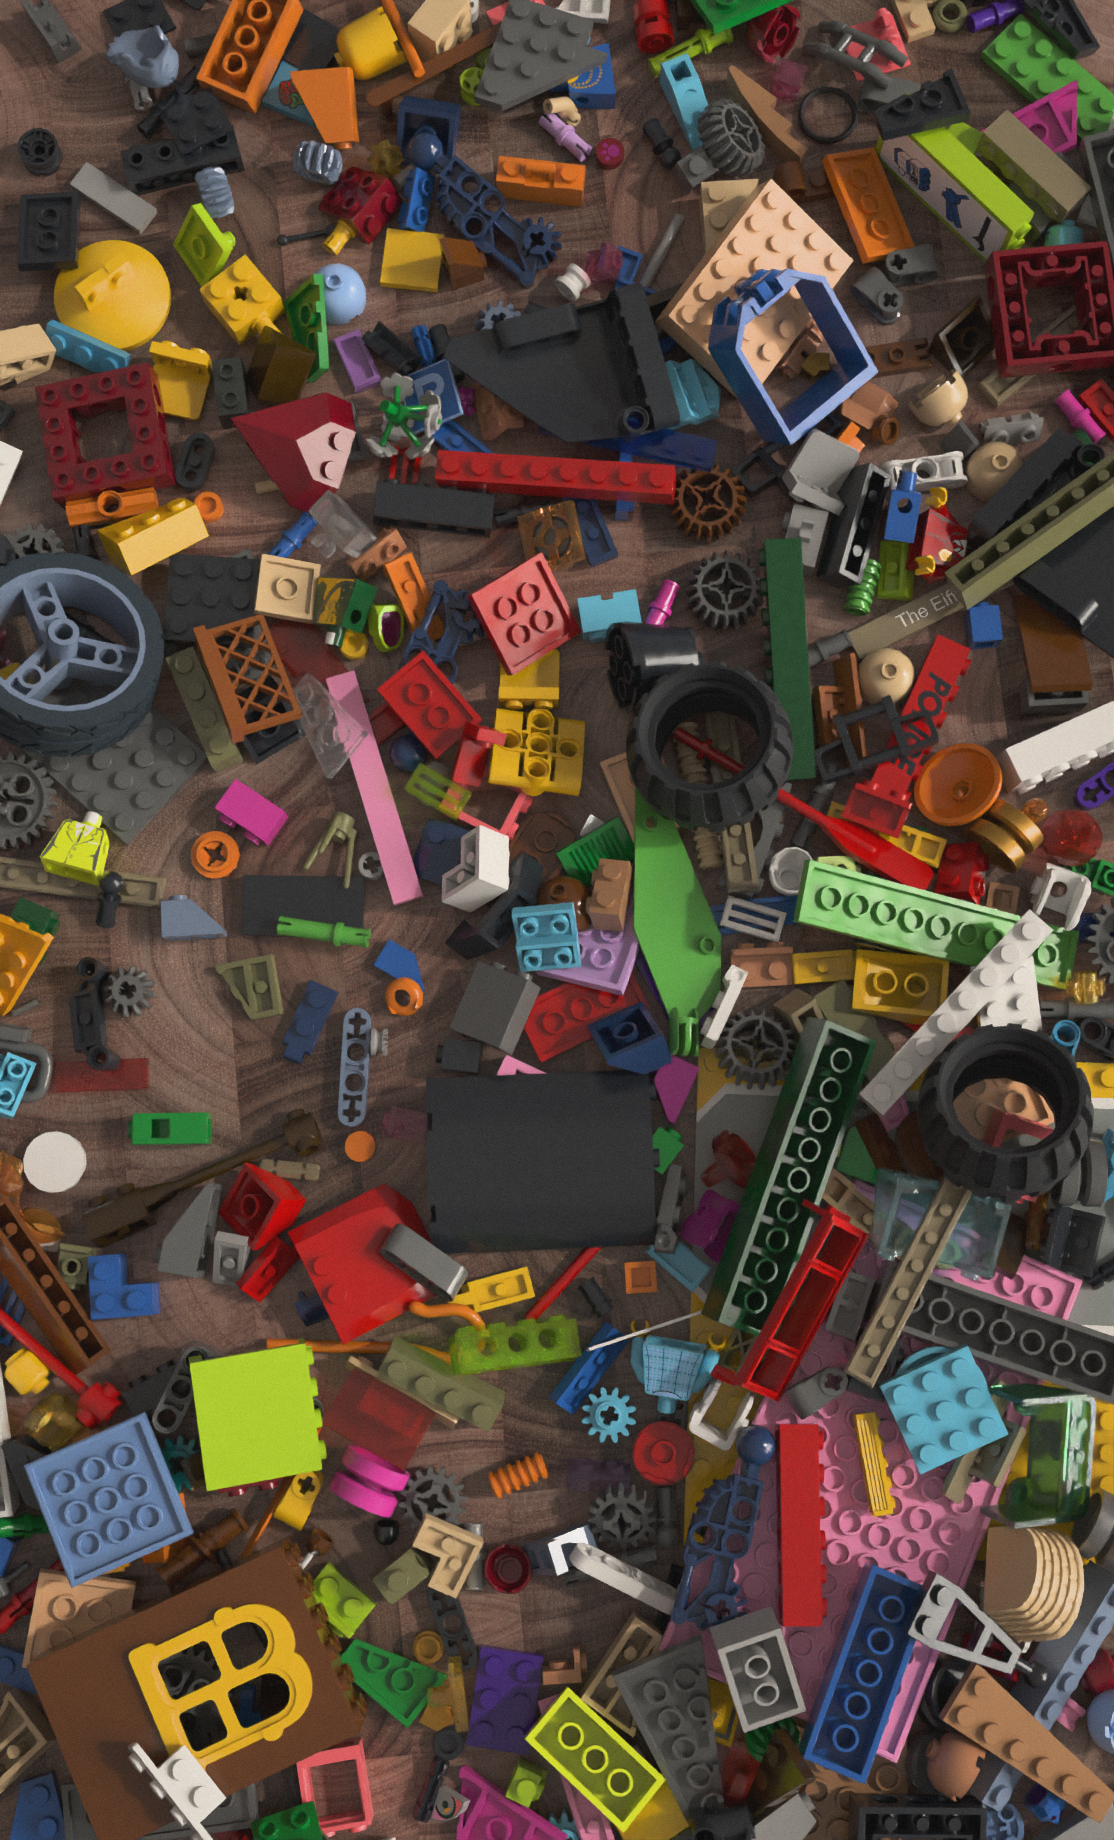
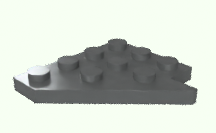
[475,0,608,111]

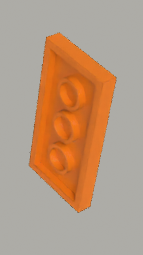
[822,147,915,264]

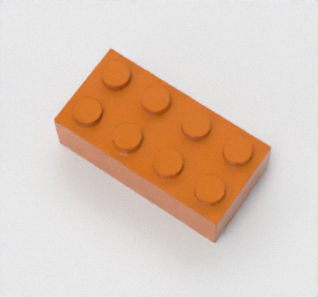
[196,0,303,114]

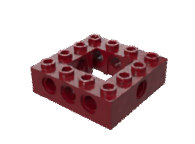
[984,241,1114,378]
[35,362,177,510]

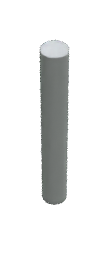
[640,213,685,288]

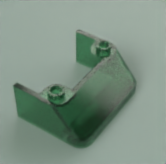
[980,1383,1096,1529]

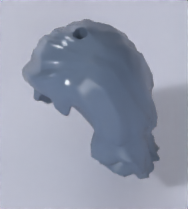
[105,25,179,89]

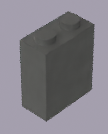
[449,961,541,1055]

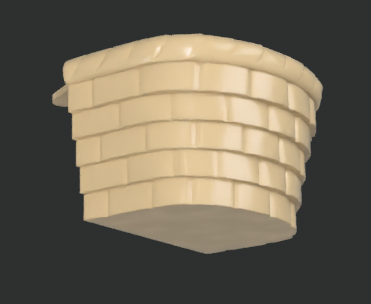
[983,1525,1084,1643]

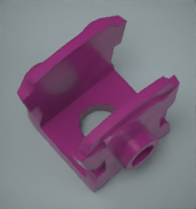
[680,1189,740,1263]

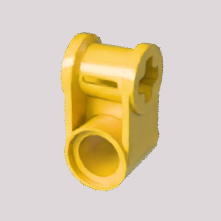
[273,1470,323,1531]

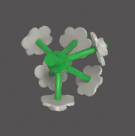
[365,373,442,460]

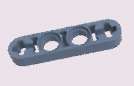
[338,1008,372,1127]

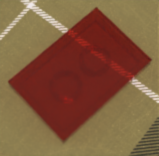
[322,1368,436,1472]

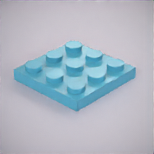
[878,1344,1008,1474]

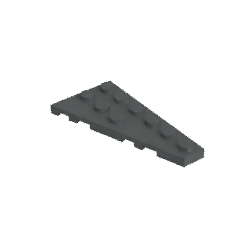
[612,1634,726,1831]

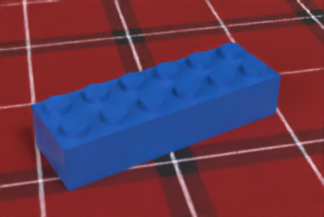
[798,1561,922,1784]

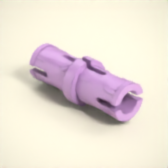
[539,113,592,162]

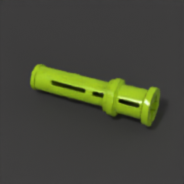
[648,28,733,77]

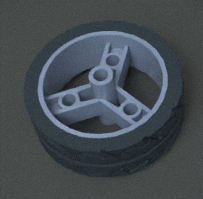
[0,552,164,757]

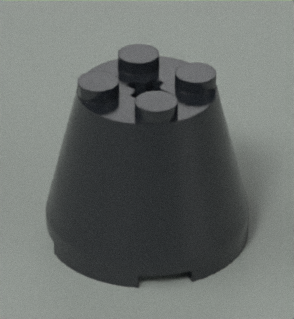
[605,621,704,713]

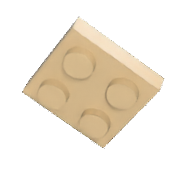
[253,554,321,624]

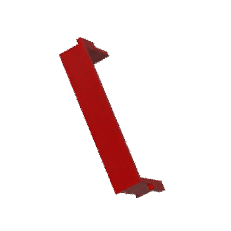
[710,1199,869,1402]

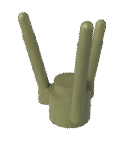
[303,812,358,889]

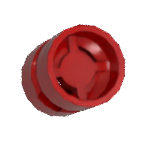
[632,0,674,54]

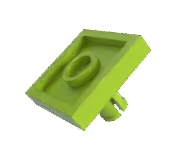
[173,203,235,287]

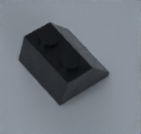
[237,674,307,765]

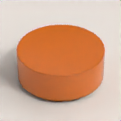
[193,491,224,523]
[345,1131,376,1162]

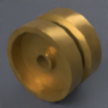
[963,798,1043,874]

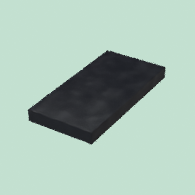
[242,875,365,937]

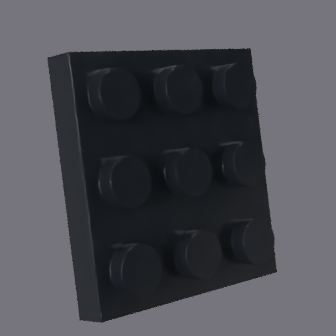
[163,554,260,649]

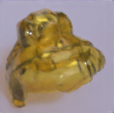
[23,1393,85,1452]

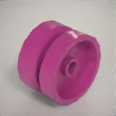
[328,1445,411,1517]

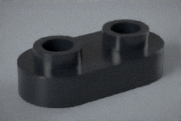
[175,433,215,492]

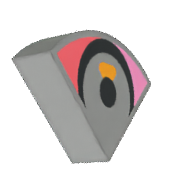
[431,1786,471,1822]

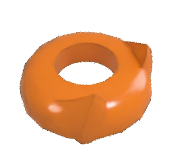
[385,977,423,1016]

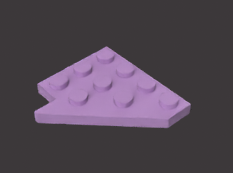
[536,883,640,996]

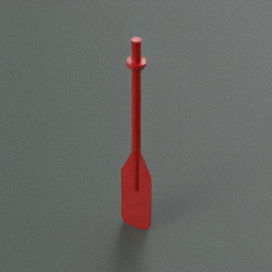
[673,727,933,890]

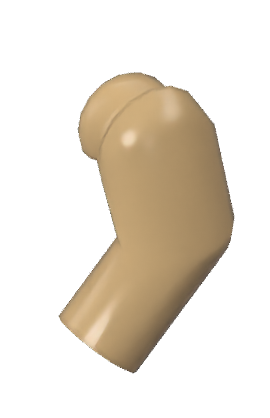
[543,96,581,127]

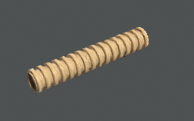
[671,722,724,870]

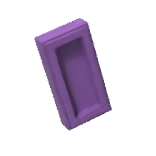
[333,329,382,394]

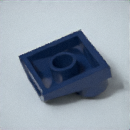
[413,818,470,886]

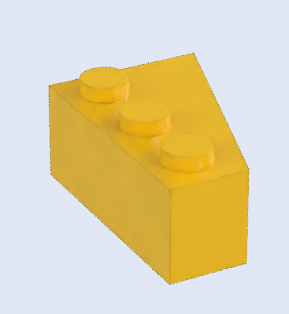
[97,498,209,576]

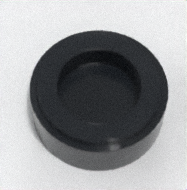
[432,1725,464,1760]

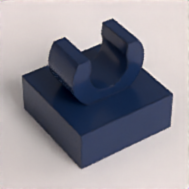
[295,1287,329,1327]

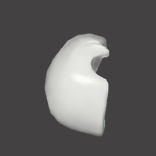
[768,847,813,896]

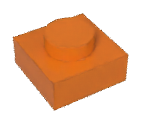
[624,1260,657,1294]

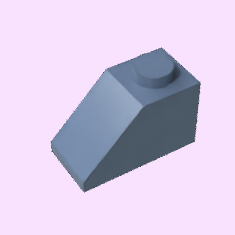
[160,895,227,941]

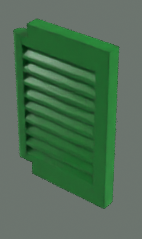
[555,816,634,888]

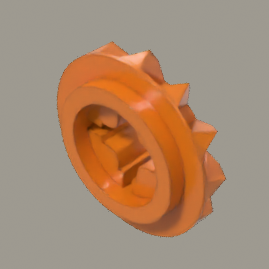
[191,831,240,880]

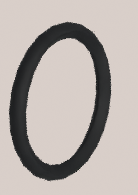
[798,87,858,143]

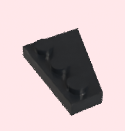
[1017,0,1100,60]
[874,68,970,141]

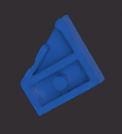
[10,1770,65,1840]

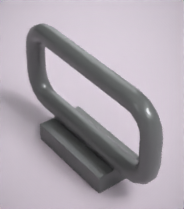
[0,1022,53,1103]

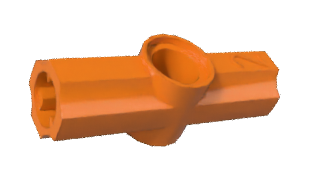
[65,487,159,529]

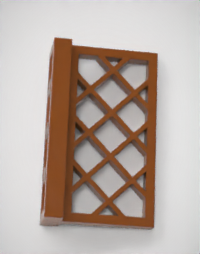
[193,613,302,744]

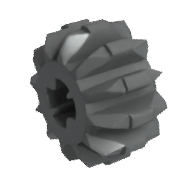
[103,966,157,1018]

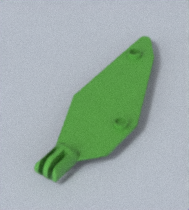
[633,786,721,1057]

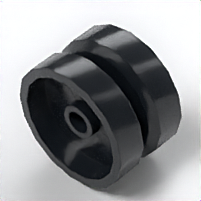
[917,1658,988,1734]

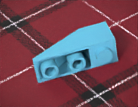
[659,53,708,152]

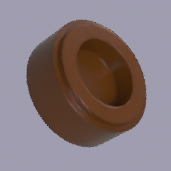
[872,414,900,446]

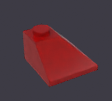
[217,1163,307,1250]

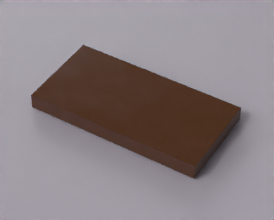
[1012,595,1093,693]

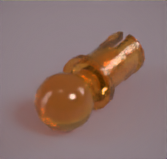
[1021,798,1049,825]

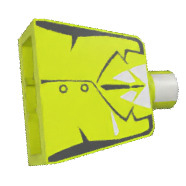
[40,811,109,886]

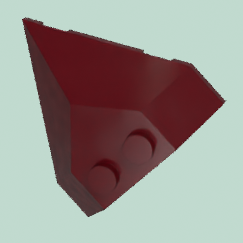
[228,392,356,516]

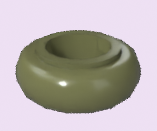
[932,0,968,33]

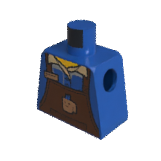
[879,470,922,543]

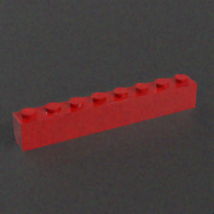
[435,450,676,505]

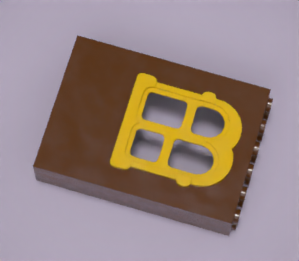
[27,1536,368,1840]

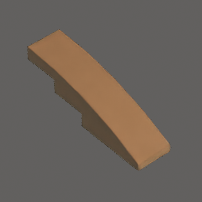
[726,65,808,166]

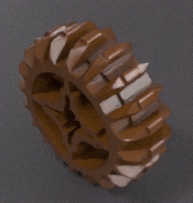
[667,462,747,543]

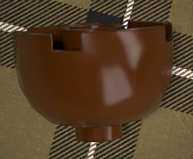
[535,876,592,932]

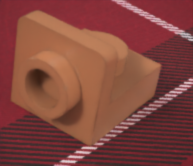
[542,1644,587,1685]

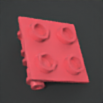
[845,8,911,82]

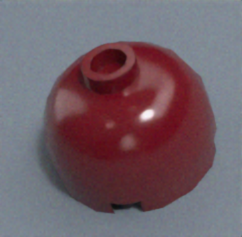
[745,3,801,63]

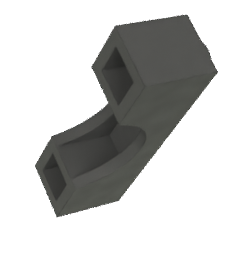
[716,783,794,900]

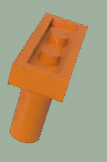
[382,552,445,640]

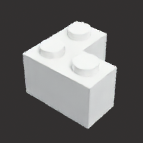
[442,825,510,913]

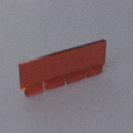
[271,619,370,722]

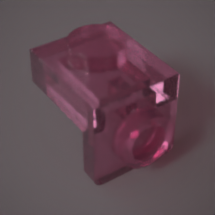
[585,242,623,283]

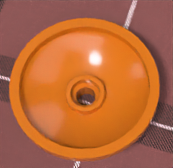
[914,743,1002,826]

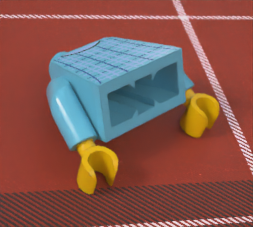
[630,1320,727,1414]

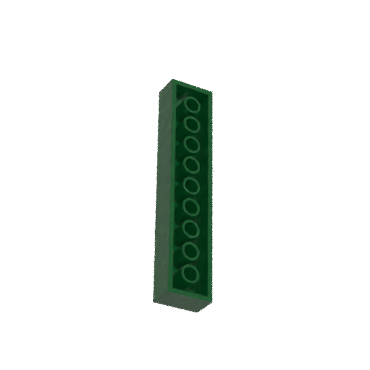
[701,1017,877,1336]

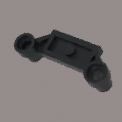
[68,957,121,1071]

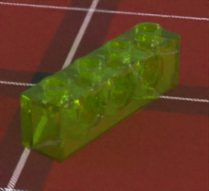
[448,1315,582,1377]

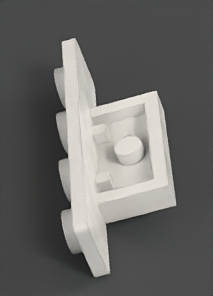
[128,1742,226,1840]

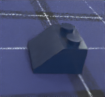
[395,95,462,166]
[587,1001,672,1075]

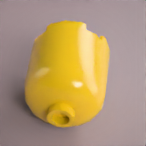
[334,6,407,81]

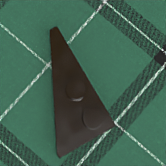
[745,1728,816,1817]

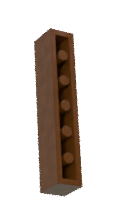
[0,1195,111,1375]

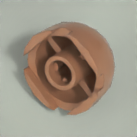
[925,1732,986,1802]

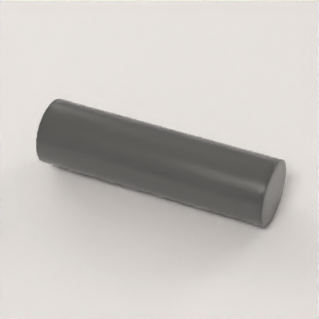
[11,998,39,1017]

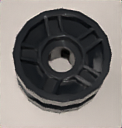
[18,128,63,177]

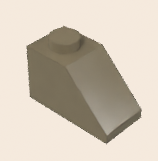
[773,988,824,1044]

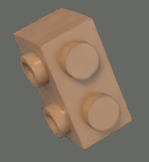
[586,858,634,932]

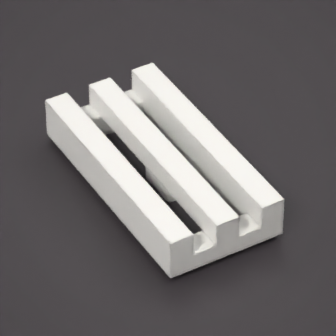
[719,896,787,942]

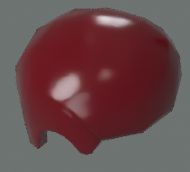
[484,1544,532,1594]

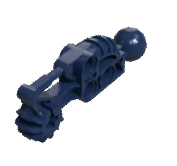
[407,132,562,289]
[389,580,484,772]
[670,1425,776,1631]

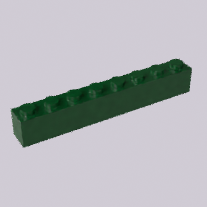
[757,538,816,782]

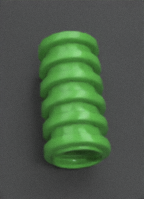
[844,558,882,616]

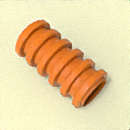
[488,1452,548,1499]

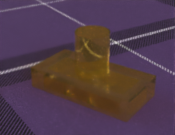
[427,1656,469,1733]

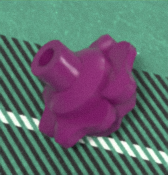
[457,386,477,417]

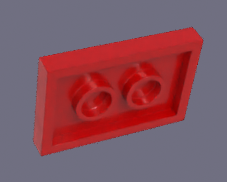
[377,651,482,760]

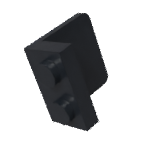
[1040,1203,1106,1278]

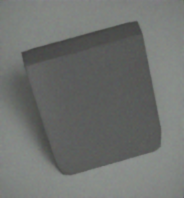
[940,421,979,462]

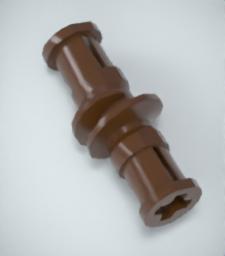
[155,1507,250,1592]

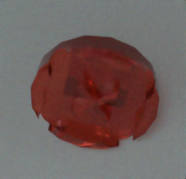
[1041,809,1103,866]
[700,1130,756,1189]
[717,1738,760,1806]

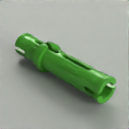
[277,916,371,948]

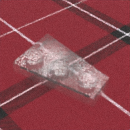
[293,673,368,779]

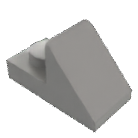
[212,1231,251,1287]

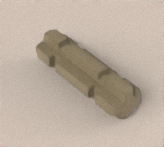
[259,1159,320,1181]

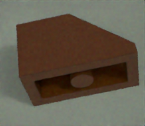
[439,237,487,291]

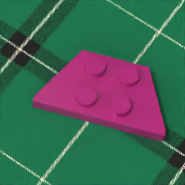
[981,80,1078,154]
[456,1765,568,1840]

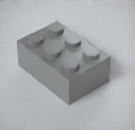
[709,1606,806,1733]

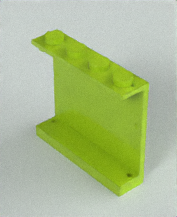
[188,1337,327,1491]

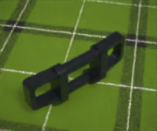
[733,412,841,501]
[814,695,939,784]

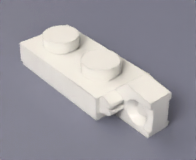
[700,965,749,1050]

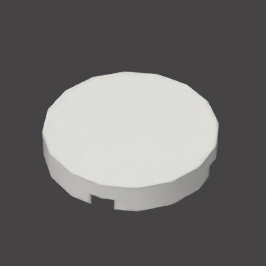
[23,1131,87,1193]

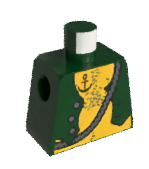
[313,577,377,648]

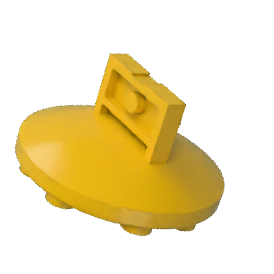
[54,240,171,352]

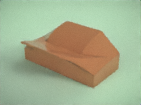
[837,381,899,429]

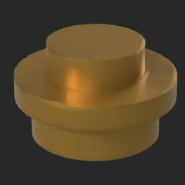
[412,1630,444,1664]

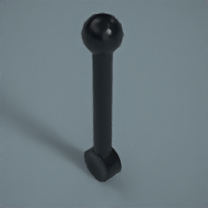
[277,224,335,246]

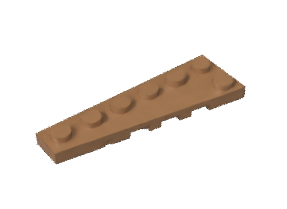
[939,1662,1114,1823]

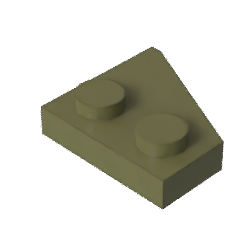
[215,954,284,1020]

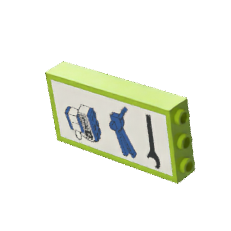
[875,92,1034,262]

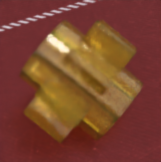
[366,139,404,177]
[1066,970,1106,1004]

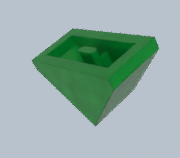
[833,1126,883,1185]

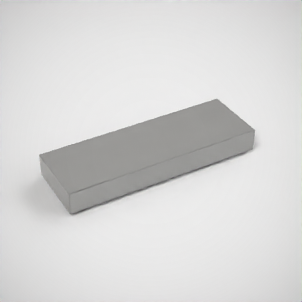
[70,162,158,235]

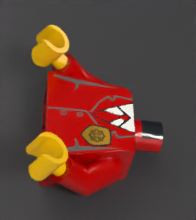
[905,487,974,584]

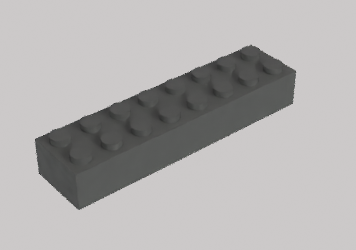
[864,1259,1114,1405]

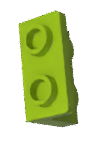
[313,1562,377,1639]

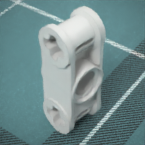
[879,451,968,496]

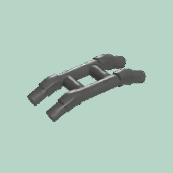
[802,20,908,90]

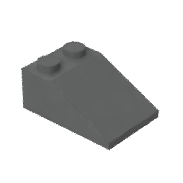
[154,1183,224,1278]

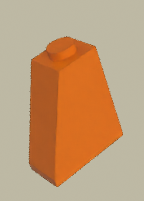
[290,67,359,150]

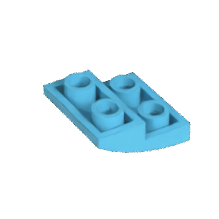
[512,902,581,972]
[0,1052,37,1119]

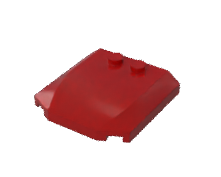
[287,1183,436,1345]

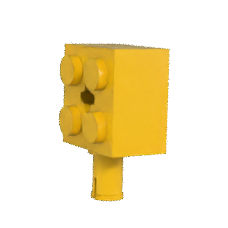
[199,254,285,346]

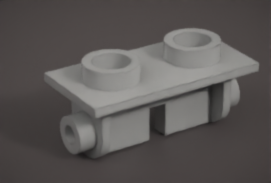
[979,411,1044,445]

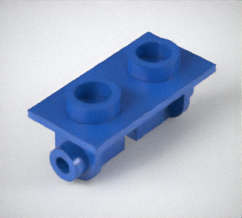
[397,167,435,232]

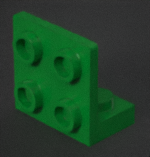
[251,1801,323,1840]

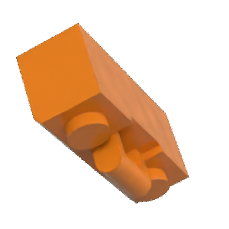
[496,155,586,207]

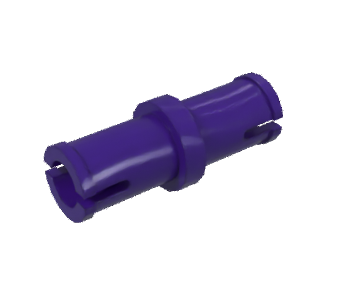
[966,0,1025,33]

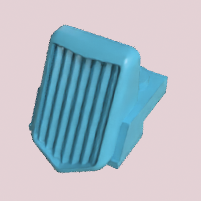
[658,359,721,433]

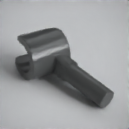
[0,1561,30,1598]

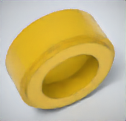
[339,632,369,661]

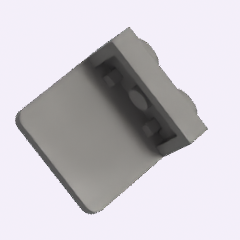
[782,429,860,516]

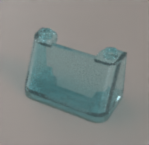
[871,1167,1012,1281]

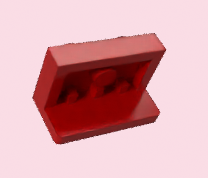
[841,779,912,839]
[934,842,990,905]

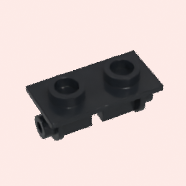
[362,321,423,376]

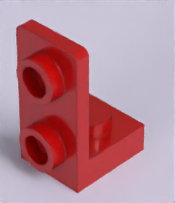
[451,721,507,787]

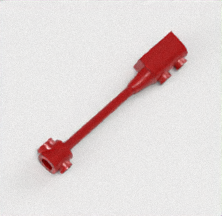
[0,1305,122,1430]

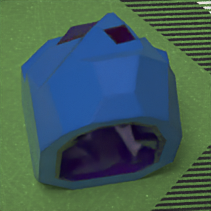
[1023,1782,1066,1824]

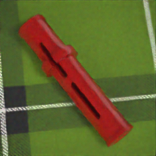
[0,1558,65,1634]

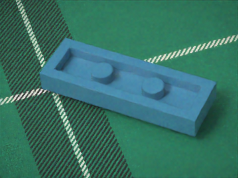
[46,319,131,373]

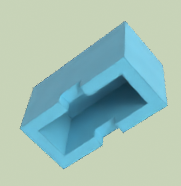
[577,589,642,643]

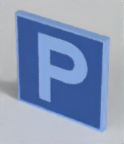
[404,359,463,435]

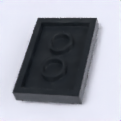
[17,191,81,272]

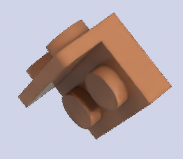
[470,382,524,441]
[729,942,793,989]

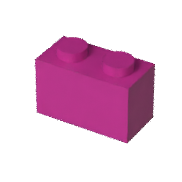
[215,778,288,846]

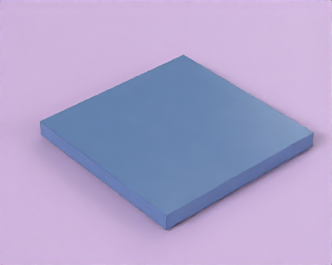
[24,1412,194,1588]

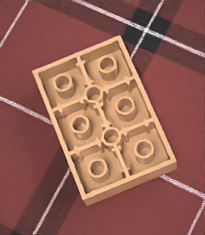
[655,179,853,399]

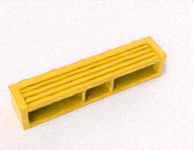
[852,1411,895,1517]

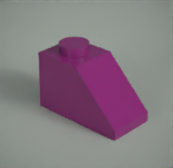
[650,1055,700,1125]

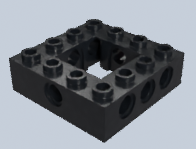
[848,1794,987,1840]

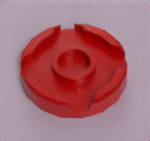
[632,1420,695,1486]

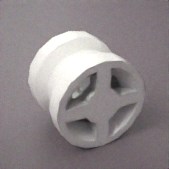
[554,263,591,302]

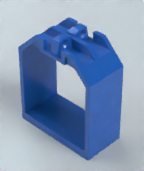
[708,269,878,445]

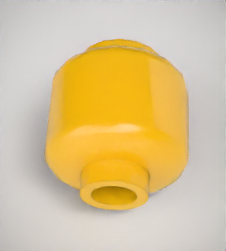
[4,1347,52,1395]

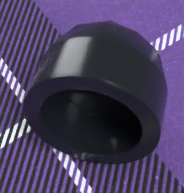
[373,1519,399,1546]

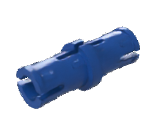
[266,511,318,558]

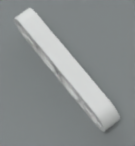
[569,1542,677,1615]

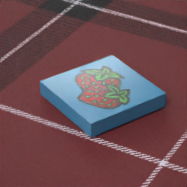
[262,60,316,128]

